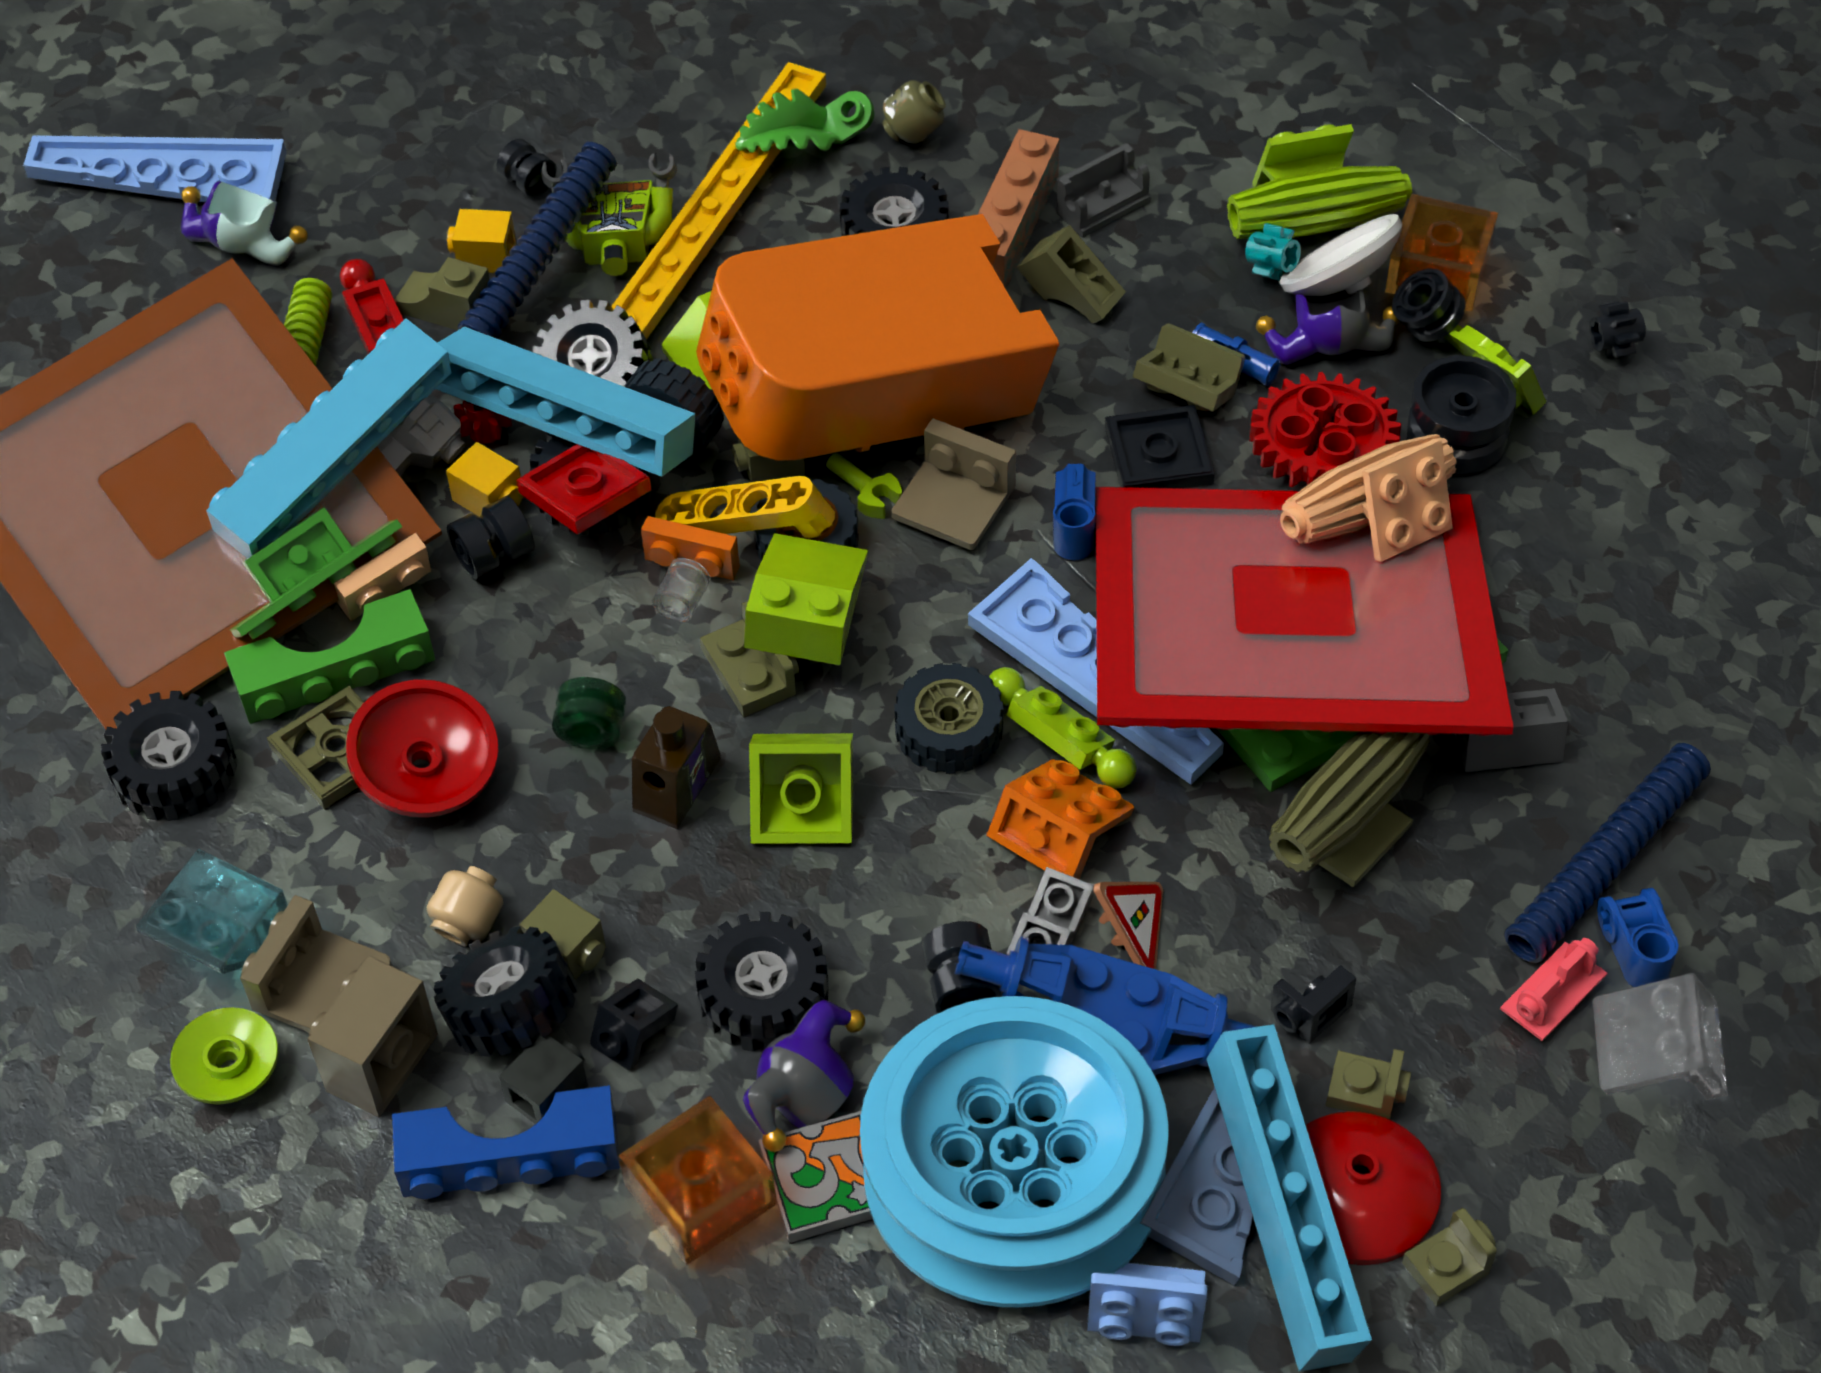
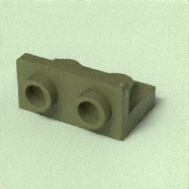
[700,601,799,718]

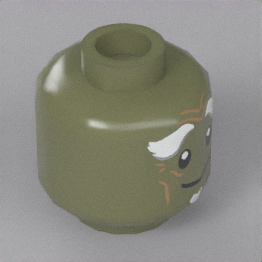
[882,80,946,144]

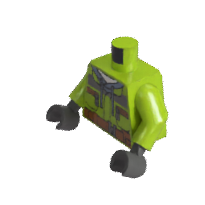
[542,153,677,276]

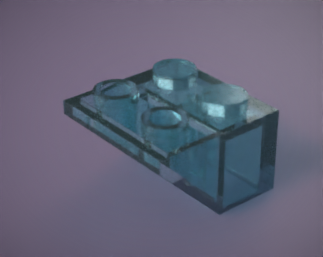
[136,849,288,974]

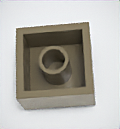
[307,955,438,1118]

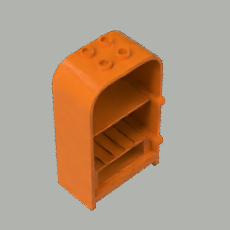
[696,214,1059,461]

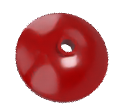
[346,679,498,817]
[1306,1111,1441,1265]

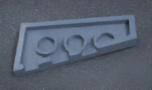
[1140,1087,1253,1286]

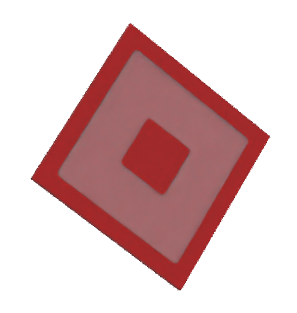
[1096,487,1514,736]

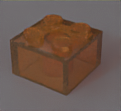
[1385,194,1498,312]
[618,1096,777,1266]

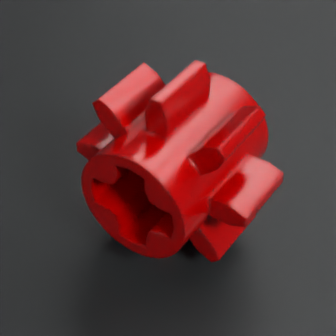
[453,400,512,444]

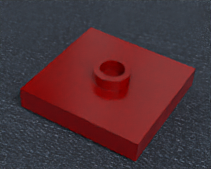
[516,444,651,535]

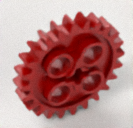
[1249,372,1402,487]

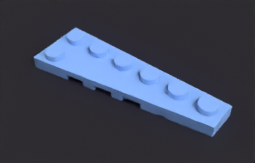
[23,136,287,202]
[968,558,1224,785]

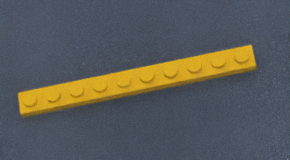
[612,62,826,339]

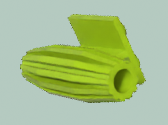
[1227,124,1412,239]

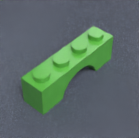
[224,589,435,724]

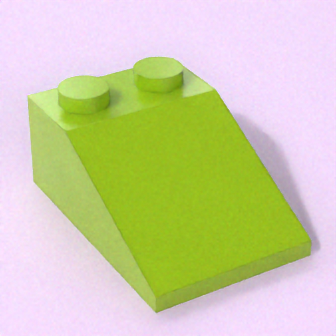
[744,533,868,665]

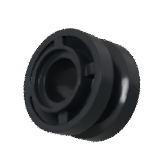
[1392,269,1466,342]

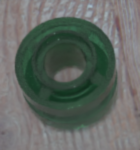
[552,677,626,749]

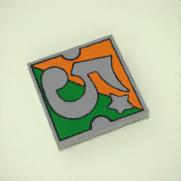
[759,1111,873,1243]

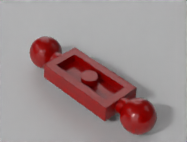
[340,259,404,354]

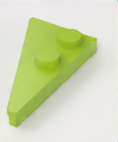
[1443,325,1547,415]

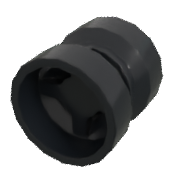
[496,138,557,197]

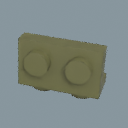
[1133,323,1245,411]

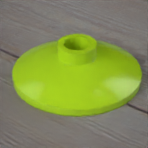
[170,1007,279,1104]

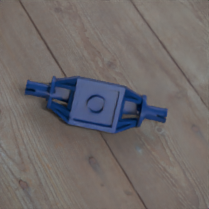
[954,936,1257,1075]

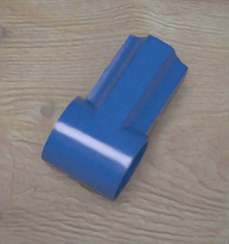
[1053,464,1096,560]

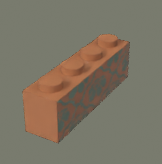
[978,129,1060,289]

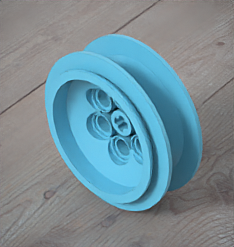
[860,996,1168,1308]

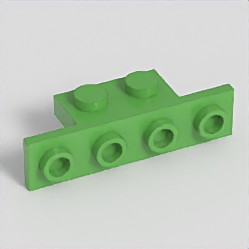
[230,507,402,640]

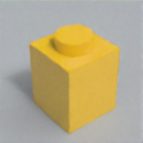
[447,209,517,273]
[446,442,524,517]

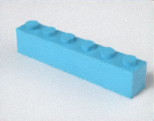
[206,318,451,558]
[436,327,695,477]
[1207,1024,1372,1372]

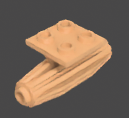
[1280,434,1457,562]

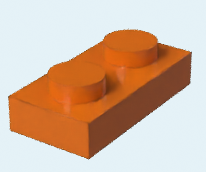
[641,516,740,581]

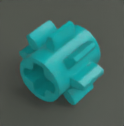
[1245,223,1301,281]

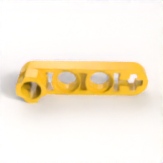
[655,476,835,538]

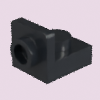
[1271,965,1356,1044]
[590,978,679,1070]

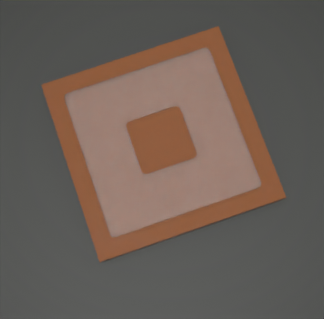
[0,258,442,730]

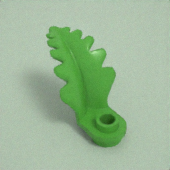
[735,88,874,153]

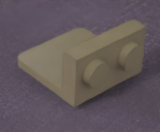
[240,895,392,1032]

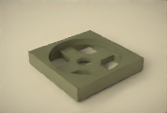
[267,686,364,809]

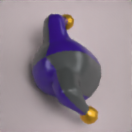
[1256,290,1400,365]
[743,1000,866,1152]

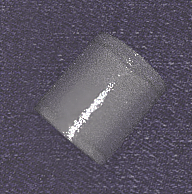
[652,558,710,622]

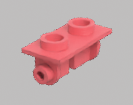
[1500,938,1607,1041]

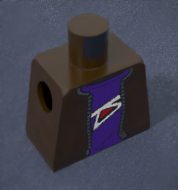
[632,706,721,829]

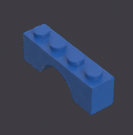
[392,1085,620,1199]

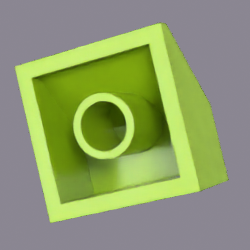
[749,733,853,844]

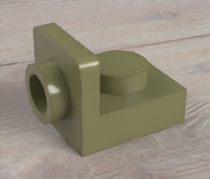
[1325,1049,1411,1119]
[1402,1207,1497,1307]

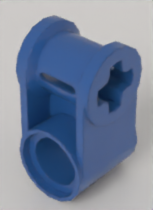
[1597,888,1679,992]

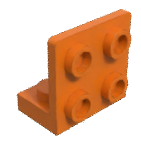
[986,759,1134,879]

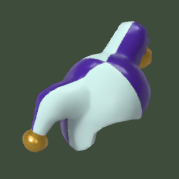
[181,180,308,265]

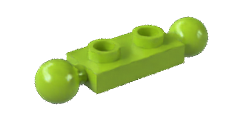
[989,667,1137,789]

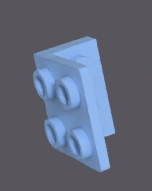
[1087,1263,1208,1346]

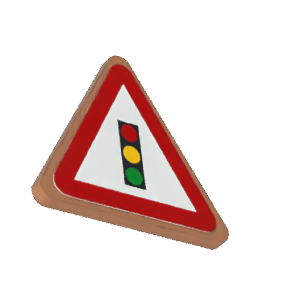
[1094,882,1163,969]

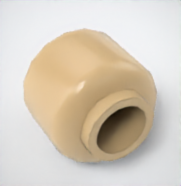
[426,866,504,946]

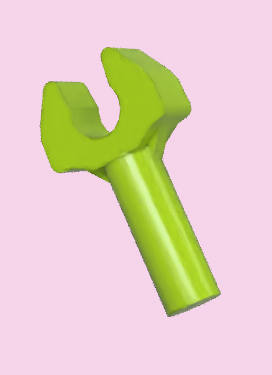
[826,453,902,519]

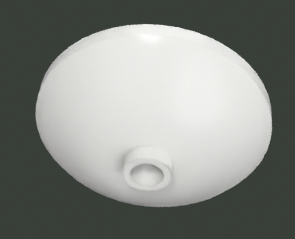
[1279,214,1403,296]

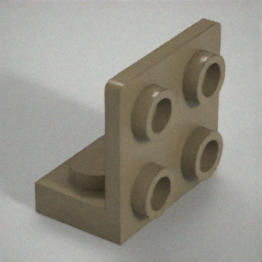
[891,418,1016,550]

